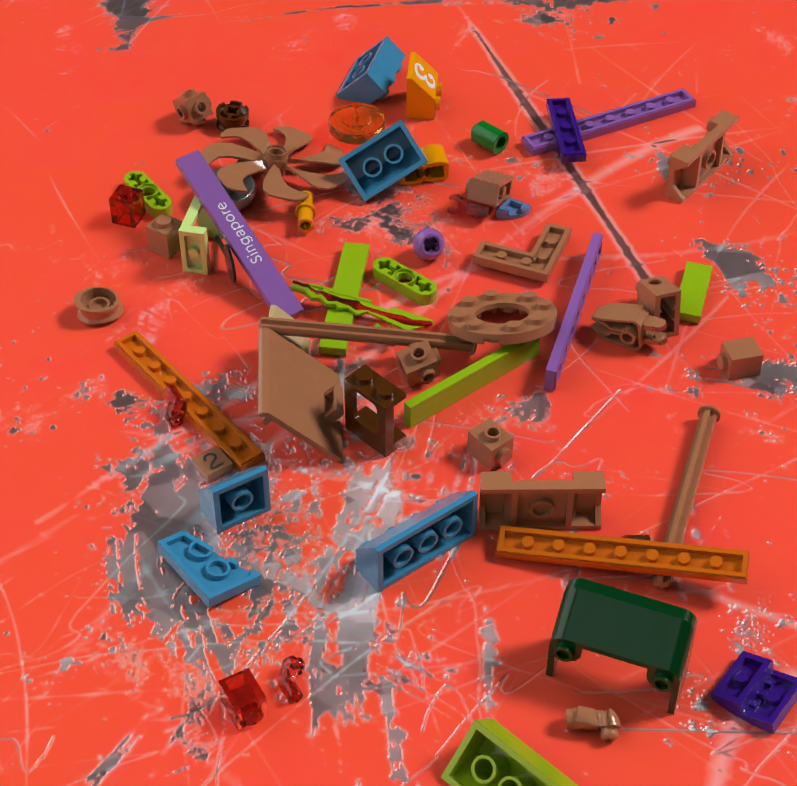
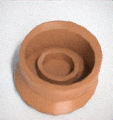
[74,287,124,325]

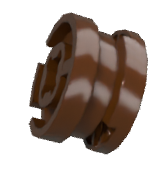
[216,101,249,132]

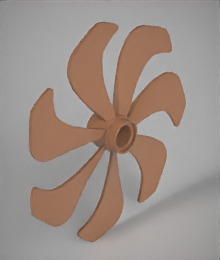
[201,126,347,202]

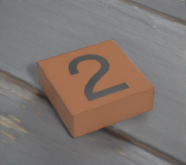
[192,446,234,483]

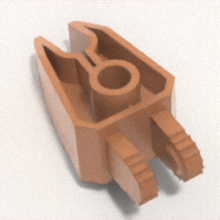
[591,303,668,351]

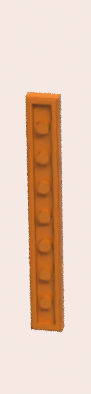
[114,330,265,472]
[495,525,750,584]

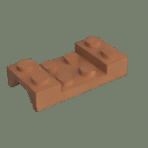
[665,110,739,203]
[478,471,606,531]

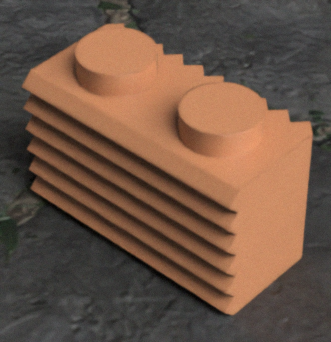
[465,169,514,208]

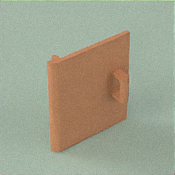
[258,327,344,462]

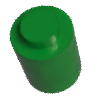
[471,120,509,154]

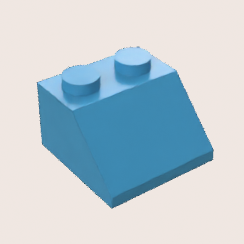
[198,465,271,534]

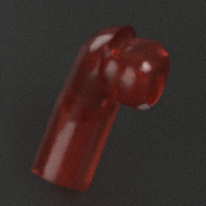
[163,385,187,428]
[276,655,305,704]

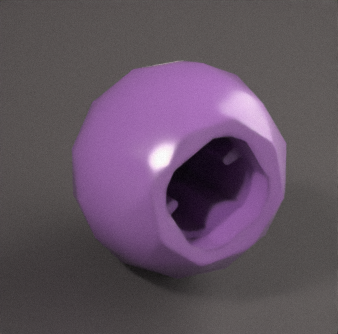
[413,228,445,261]

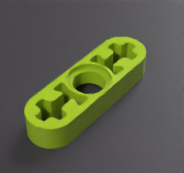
[124,171,173,218]
[373,257,437,305]

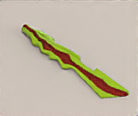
[290,280,433,330]

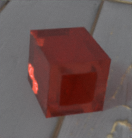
[109,184,146,228]
[218,668,268,730]

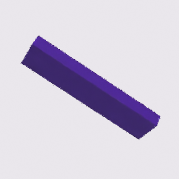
[546,98,587,163]

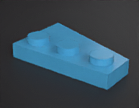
[157,530,262,608]

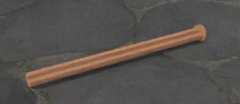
[258,317,477,355]
[653,405,721,590]

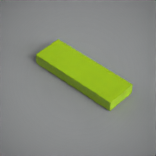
[680,261,713,323]

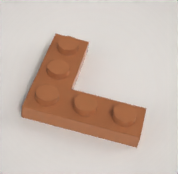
[472,222,572,283]

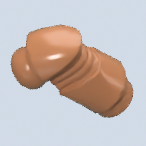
[566,705,621,741]

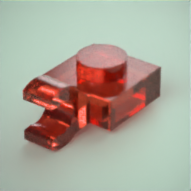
[447,194,494,219]

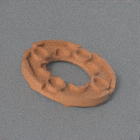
[448,290,558,345]

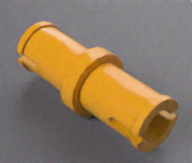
[295,191,315,233]

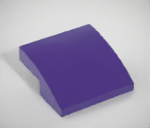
[711,651,797,734]

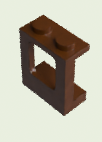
[344,365,406,458]

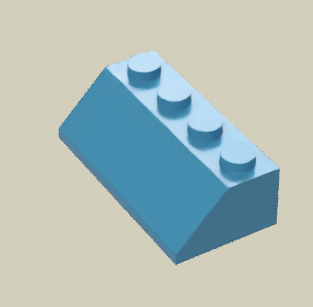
[356,490,478,593]

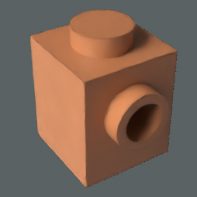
[146,213,182,259]
[717,337,764,381]
[467,418,514,471]

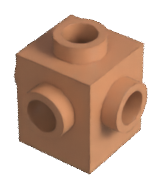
[172,89,213,125]
[396,339,442,388]

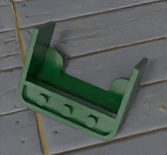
[546,578,697,715]

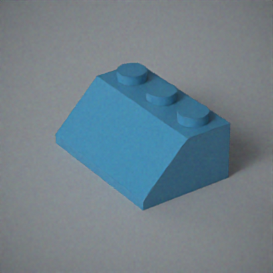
[336,36,406,104]
[338,119,428,202]

